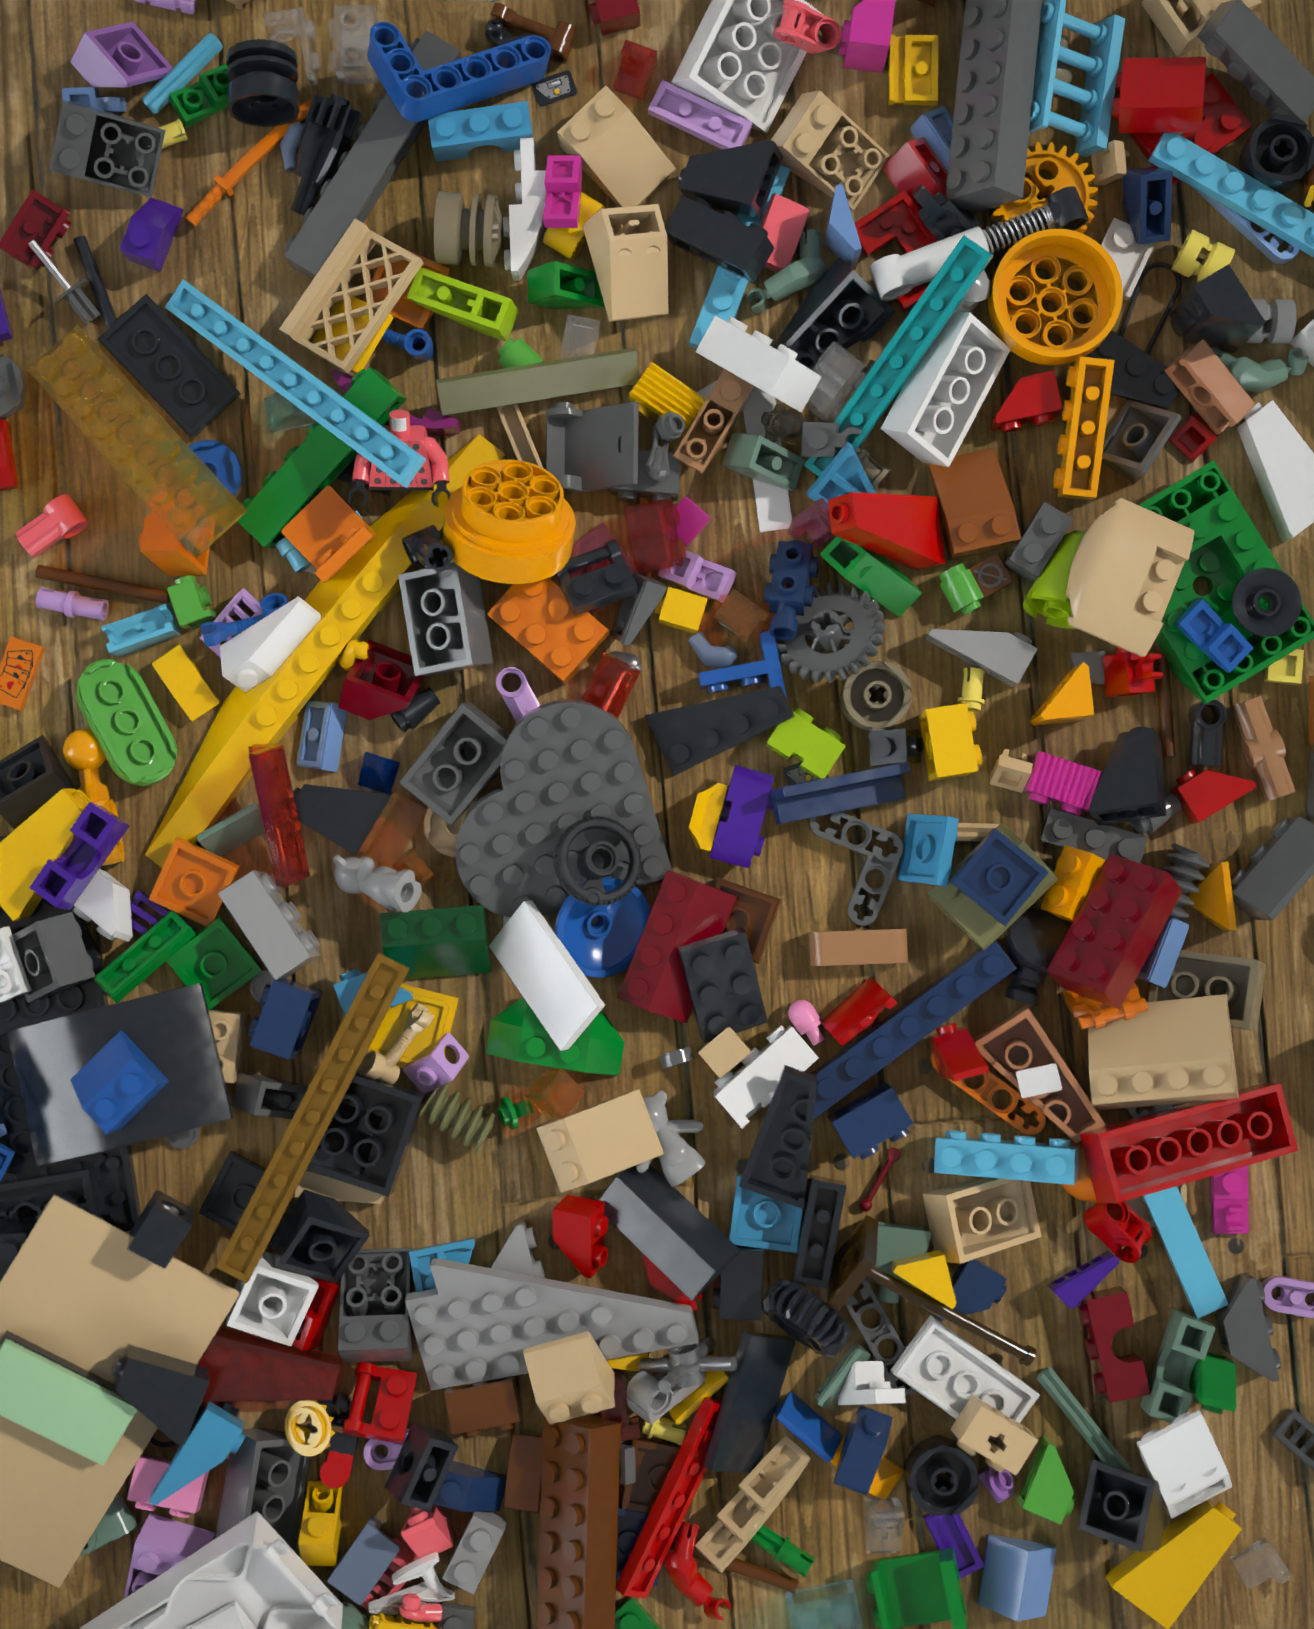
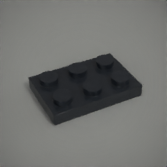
[678,927,768,1043]

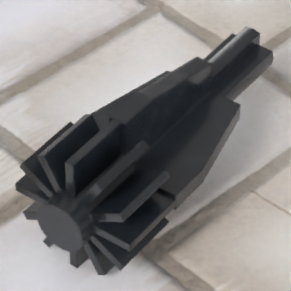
[290,94,362,216]

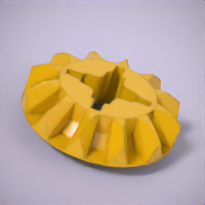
[284,1399,335,1456]

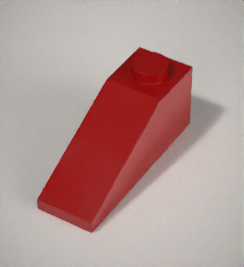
[929,1023,989,1081]

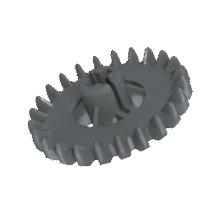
[775,582,886,683]

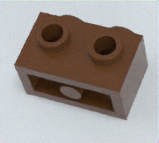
[444,1376,522,1438]

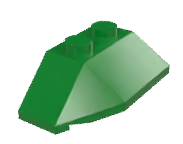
[485,997,625,1075]

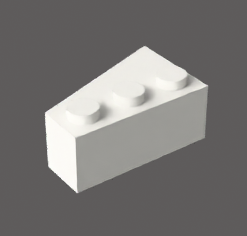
[695,315,822,413]
[713,1025,819,1128]

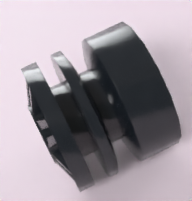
[226,39,300,127]

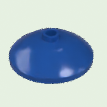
[555,877,651,977]

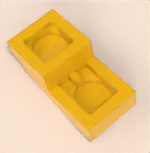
[152,643,220,722]

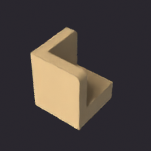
[698,1027,751,1079]

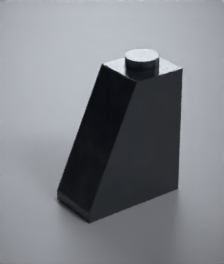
[678,140,783,219]
[1089,727,1166,825]
[287,784,396,857]
[111,1344,210,1446]

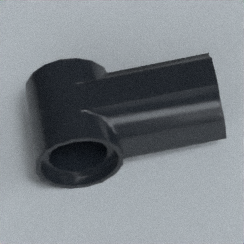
[402,524,454,573]
[1188,700,1227,767]

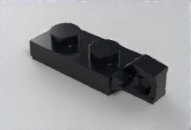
[911,184,974,241]

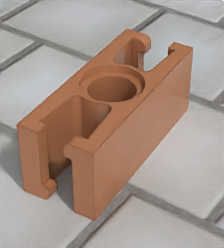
[1164,339,1256,435]

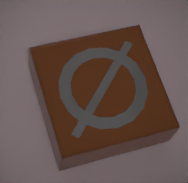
[968,553,1013,600]

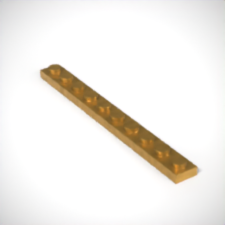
[216,953,410,1283]

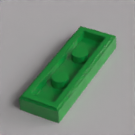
[93,910,196,1003]

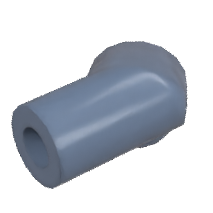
[688,631,738,668]

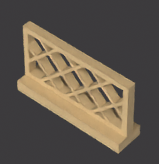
[279,219,424,374]

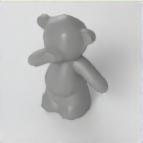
[333,855,422,912]
[636,1091,706,1187]

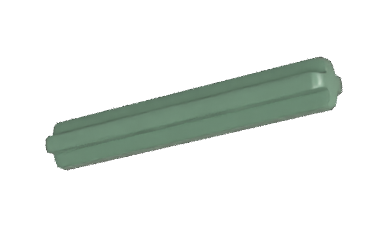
[1037,1367,1134,1473]

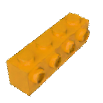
[1053,356,1114,500]

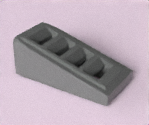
[610,572,667,646]
[1271,1408,1314,1470]

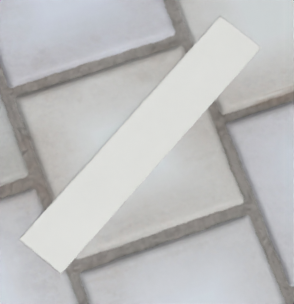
[739,377,793,532]

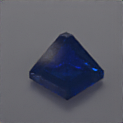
[358,751,400,795]

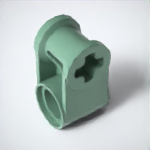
[79,1494,137,1556]

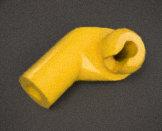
[339,639,369,672]

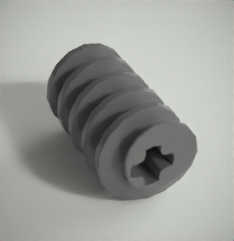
[1160,843,1210,919]

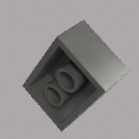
[398,562,494,676]

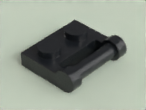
[554,539,638,616]

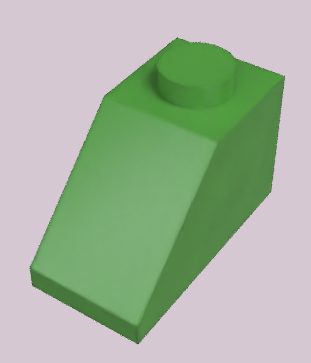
[1017,1435,1075,1525]

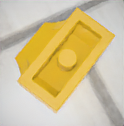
[688,783,728,852]

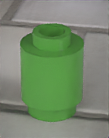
[498,338,544,368]
[939,563,984,616]

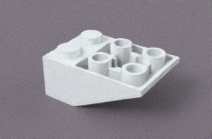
[1137,1410,1232,1519]

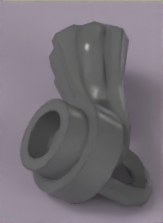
[645,412,685,482]

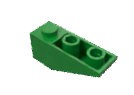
[820,536,923,617]

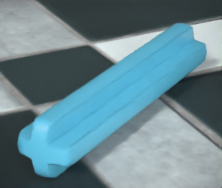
[142,33,223,114]

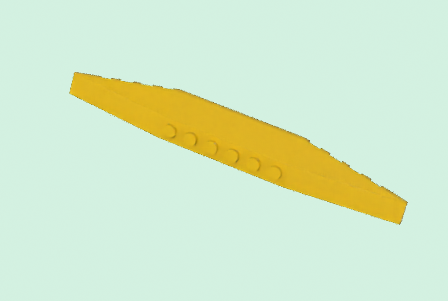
[145,434,506,868]

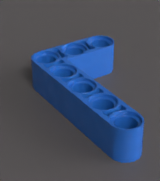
[367,22,551,122]

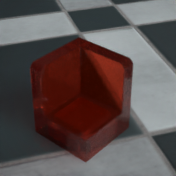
[613,40,657,101]

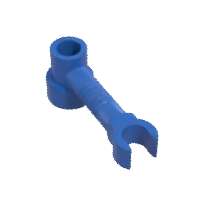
[380,329,434,362]
[200,593,288,647]

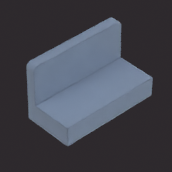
[327,1515,400,1605]

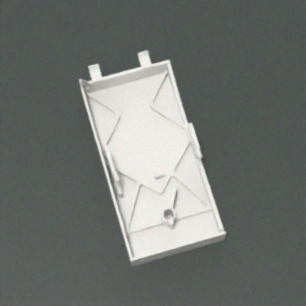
[79,1511,343,1629]

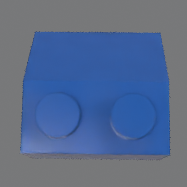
[70,1031,169,1134]

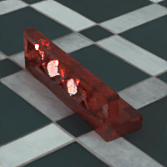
[248,744,310,887]

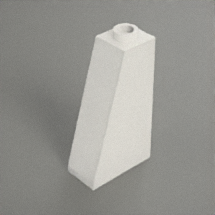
[1237,400,1314,543]

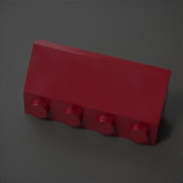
[617,870,737,1023]

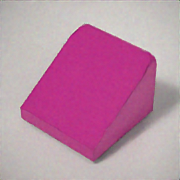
[663,496,710,547]

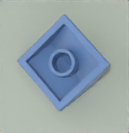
[824,184,862,270]

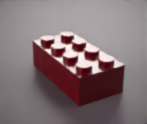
[1047,854,1183,1010]

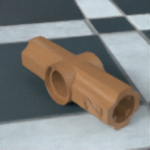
[1231,696,1296,802]

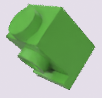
[167,575,218,631]

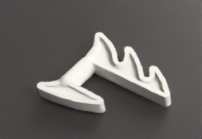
[368,1552,455,1615]

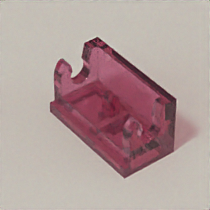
[788,497,836,550]

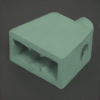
[867,1221,931,1303]

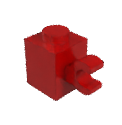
[1103,647,1163,697]

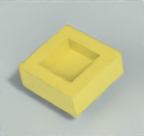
[1264,649,1304,685]

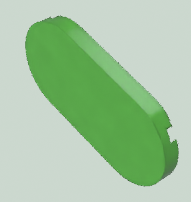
[75,659,177,786]

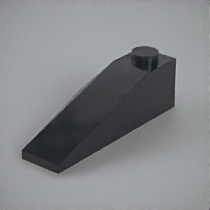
[773,257,896,372]

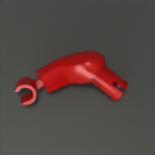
[665,1521,731,1620]

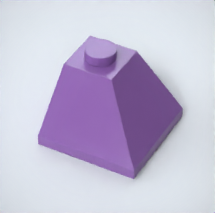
[71,21,173,88]

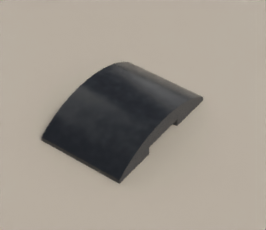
[7,983,233,1166]

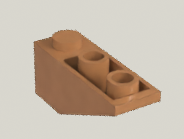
[673,369,754,474]

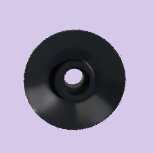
[1232,568,1302,637]

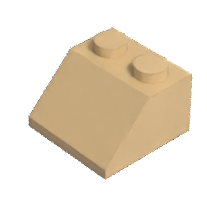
[524,1331,615,1424]

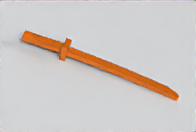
[185,96,327,227]

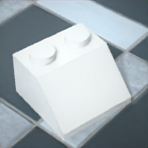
[226,1251,319,1346]

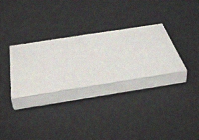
[489,900,605,1051]
[890,1315,1040,1439]

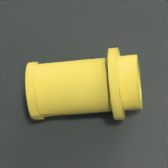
[158,119,188,148]
[958,667,985,711]
[641,1417,687,1446]

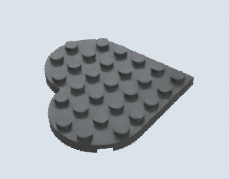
[456,700,672,918]

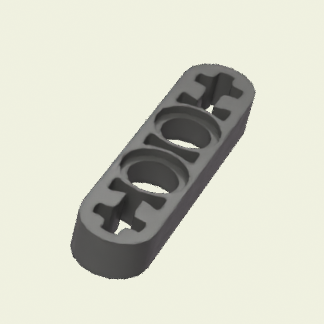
[845,1278,916,1395]

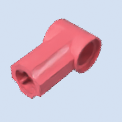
[15,494,88,558]

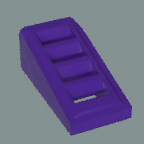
[1048,1251,1120,1309]

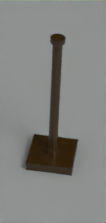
[827,1215,1036,1367]

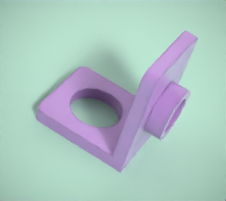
[403,1033,469,1094]

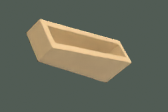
[496,404,543,468]
[294,1170,385,1204]

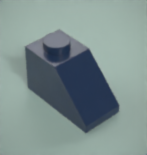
[1123,167,1173,244]
[934,1259,1007,1321]
[834,1405,893,1496]
[434,1461,507,1512]

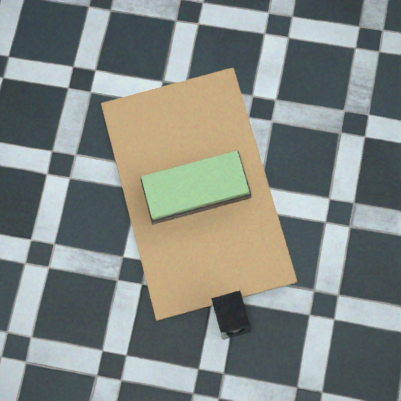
[0,1189,240,1588]

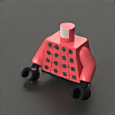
[348,410,453,507]

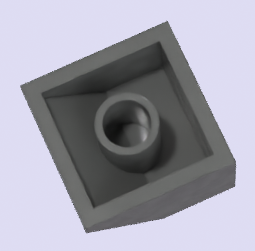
[12,912,95,1003]

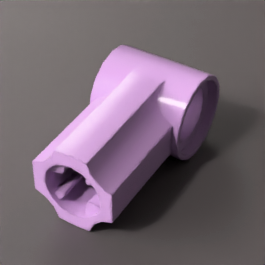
[496,667,541,723]

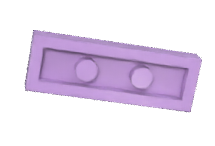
[648,80,753,150]

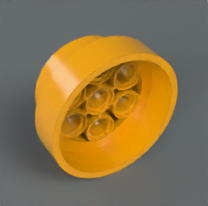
[988,229,1123,366]
[443,459,576,584]

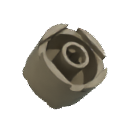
[840,661,911,732]

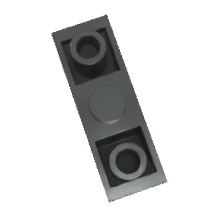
[1215,1273,1281,1382]

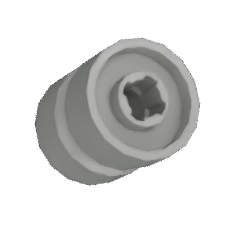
[1246,298,1296,344]

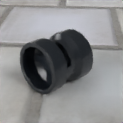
[1004,964,1047,1007]

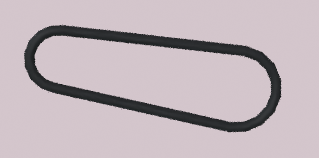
[1118,262,1182,355]

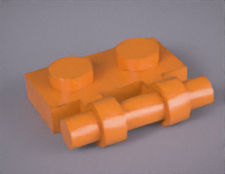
[1062,983,1148,1030]

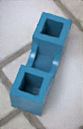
[428,101,533,162]

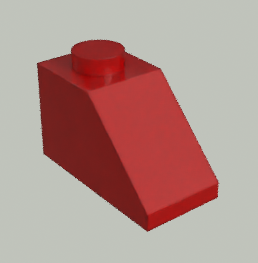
[1170,769,1257,824]

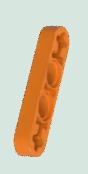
[930,1050,1046,1135]

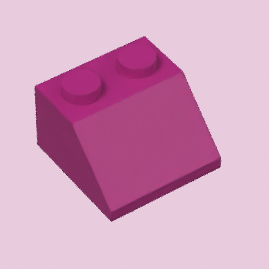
[839,0,896,73]

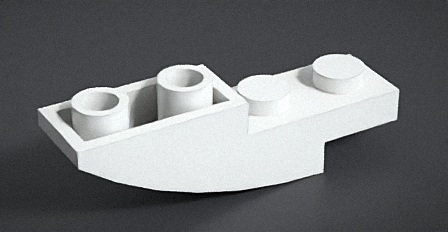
[503,137,546,281]

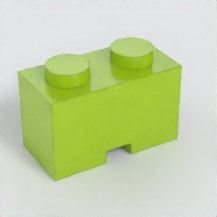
[765,708,846,780]

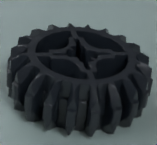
[762,1279,852,1358]

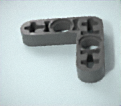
[809,812,903,926]

